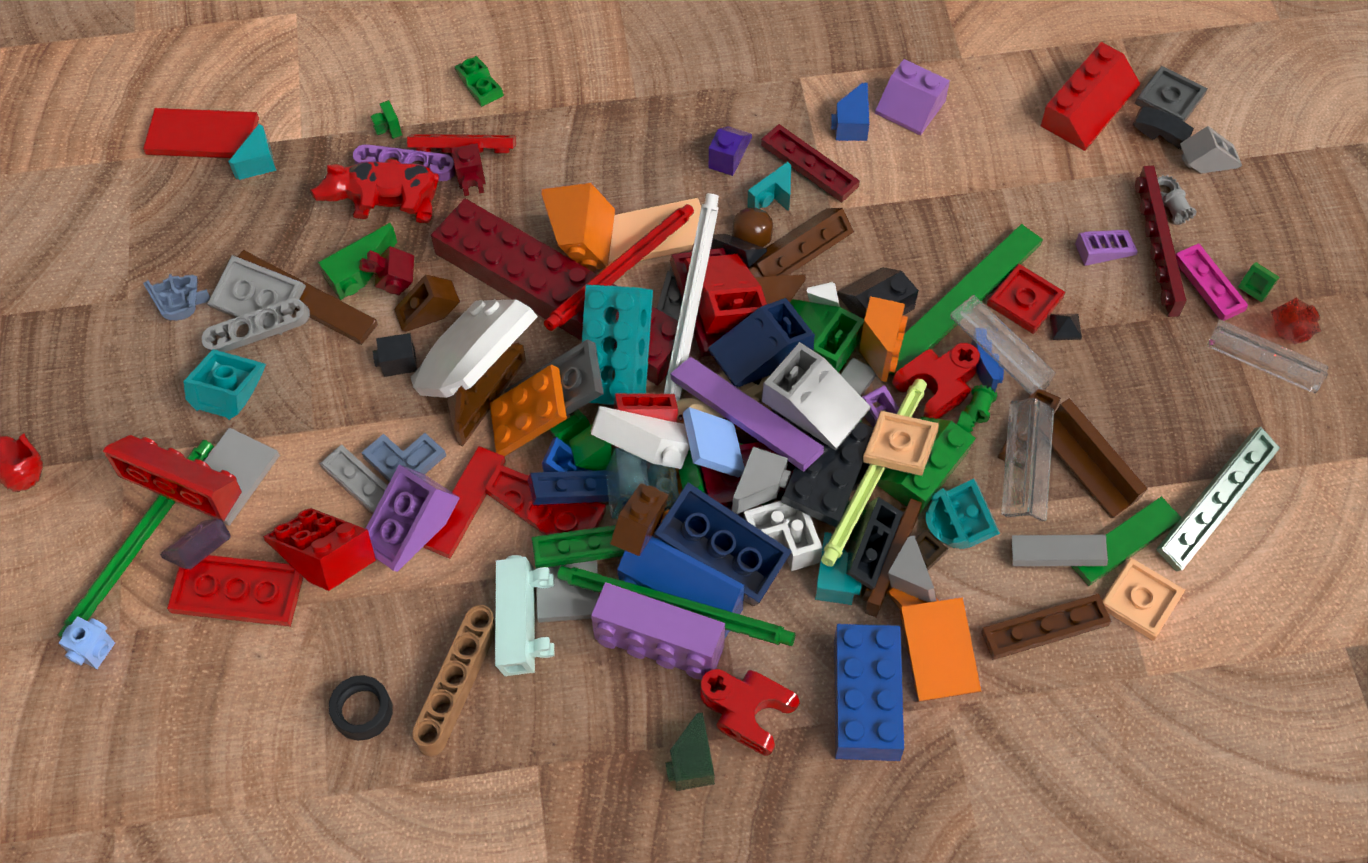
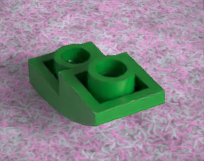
[454,56,504,107]

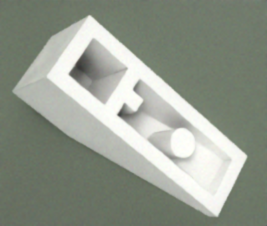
[591,406,690,469]

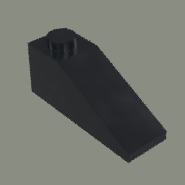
[846,497,903,590]

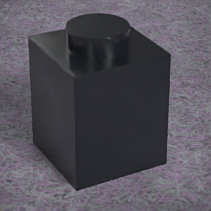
[373,333,417,377]

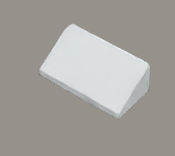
[807,282,840,307]

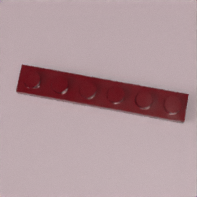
[1135,165,1187,317]

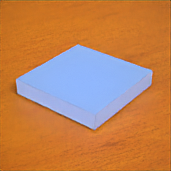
[683,407,745,478]

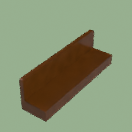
[747,208,854,277]
[1036,398,1148,518]

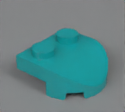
[926,478,1000,549]

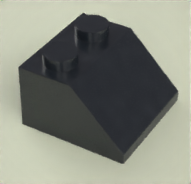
[837,267,919,319]

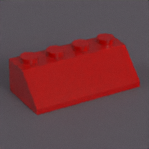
[1040,42,1140,151]
[103,435,242,522]

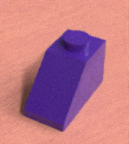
[709,126,752,176]

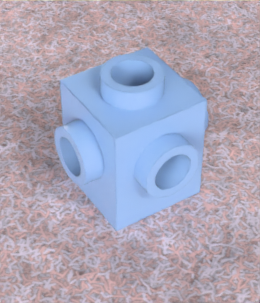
[59,616,115,669]

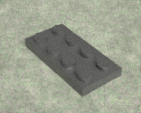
[504,339,604,416]

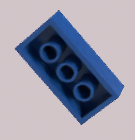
[834,624,904,761]

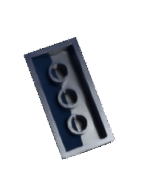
[653,482,792,606]

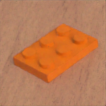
[490,365,567,456]

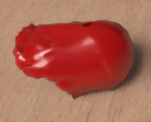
[0,433,43,492]

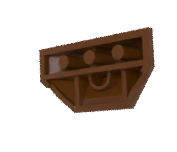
[447,343,526,446]

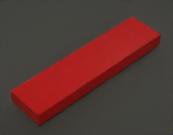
[423,446,506,559]

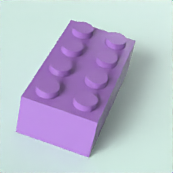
[591,582,725,679]

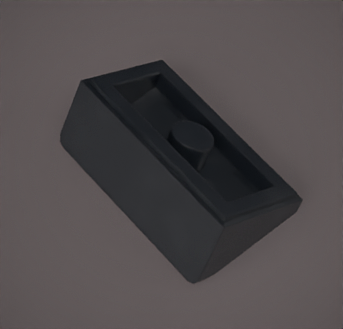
[710,234,767,267]

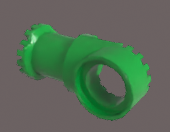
[957,385,997,434]

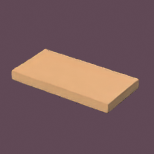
[608,198,701,265]

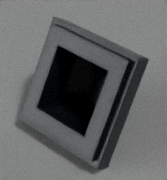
[1050,314,1082,340]

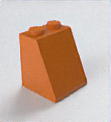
[541,183,615,272]

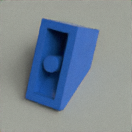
[831,83,870,141]

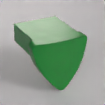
[550,409,590,448]

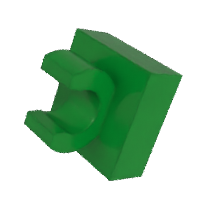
[370,100,402,139]
[1238,262,1280,302]

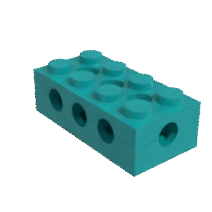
[582,285,653,405]

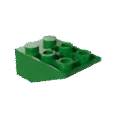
[790,299,864,373]

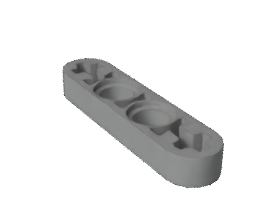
[202,298,310,352]

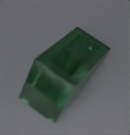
[665,712,715,791]

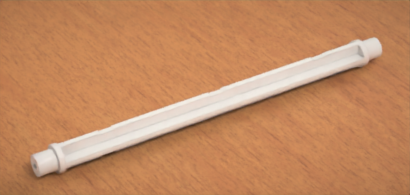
[664,193,719,401]

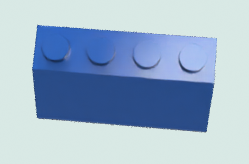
[617,536,744,638]

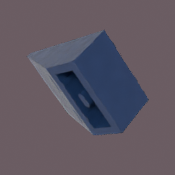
[708,298,815,388]

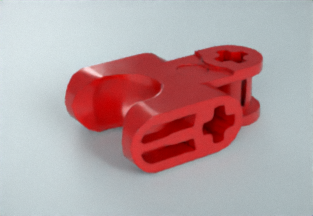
[892,343,980,419]
[700,669,800,756]

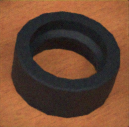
[329,675,393,741]

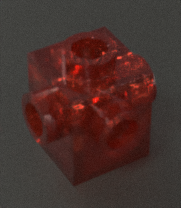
[1271,297,1321,344]

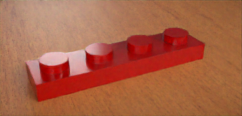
[407,134,516,153]

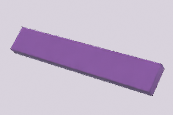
[670,356,824,472]

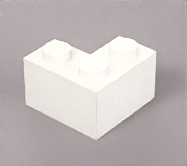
[743,501,822,571]

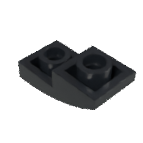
[1133,106,1194,150]

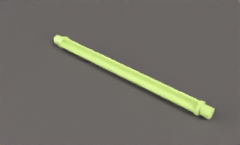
[821,379,927,567]

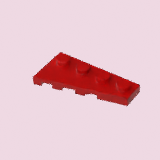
[485,464,606,535]

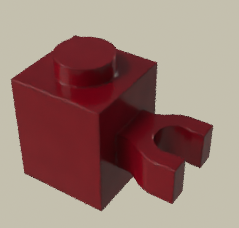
[451,143,486,196]
[359,246,414,295]

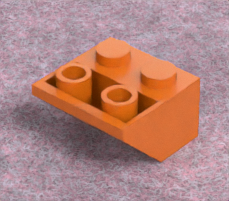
[859,296,908,382]

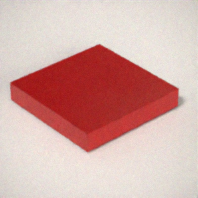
[986,264,1066,334]

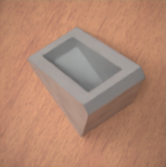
[888,535,936,602]

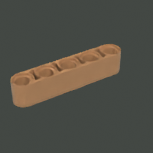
[412,605,495,756]

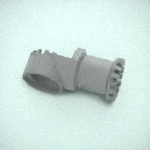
[1157,175,1197,225]

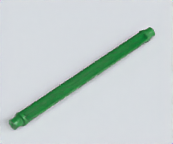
[57,440,214,639]
[557,566,796,646]

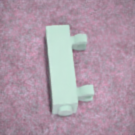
[495,555,555,676]

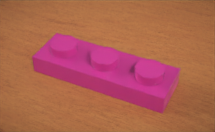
[1176,243,1248,322]

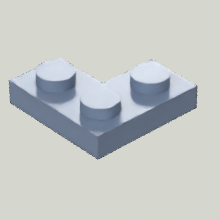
[361,433,446,482]

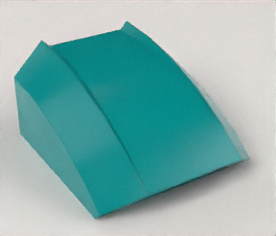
[183,349,266,420]

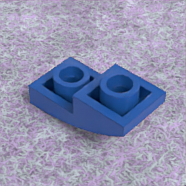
[971,329,1004,392]

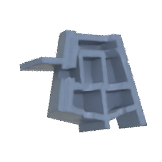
[143,274,210,321]

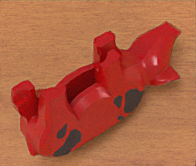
[309,159,439,223]

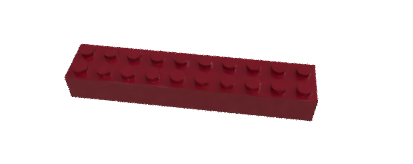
[431,198,678,386]

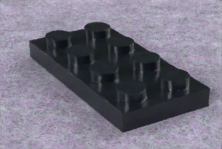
[780,422,874,527]

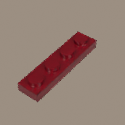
[761,124,860,203]

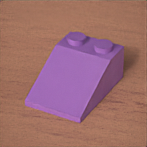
[365,465,460,572]

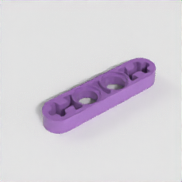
[353,145,455,181]

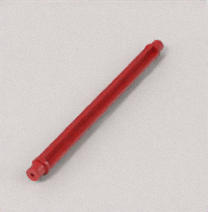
[544,204,694,331]

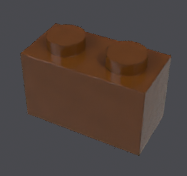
[610,483,669,556]

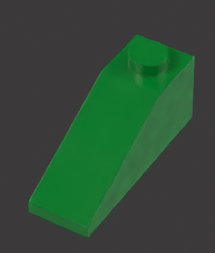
[318,223,397,300]

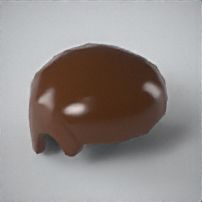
[732,208,773,247]

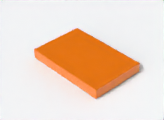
[899,597,981,702]

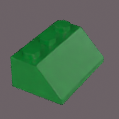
[877,417,976,514]

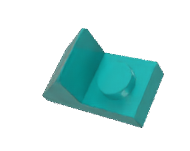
[747,162,791,211]

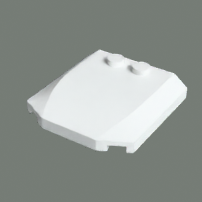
[411,299,538,398]

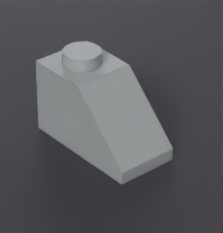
[1180,126,1242,174]
[732,447,791,514]

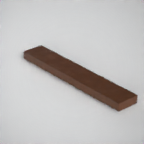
[237,250,378,345]

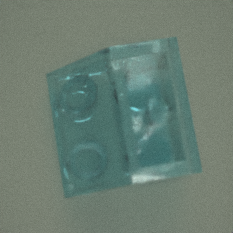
[606,448,679,519]

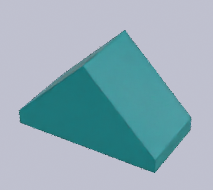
[228,124,276,180]

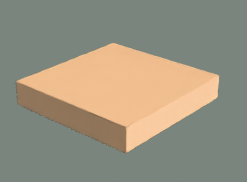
[863,411,939,476]
[1102,557,1185,641]

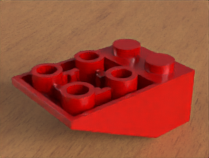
[684,254,767,334]
[263,508,376,591]

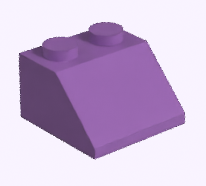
[875,59,950,136]

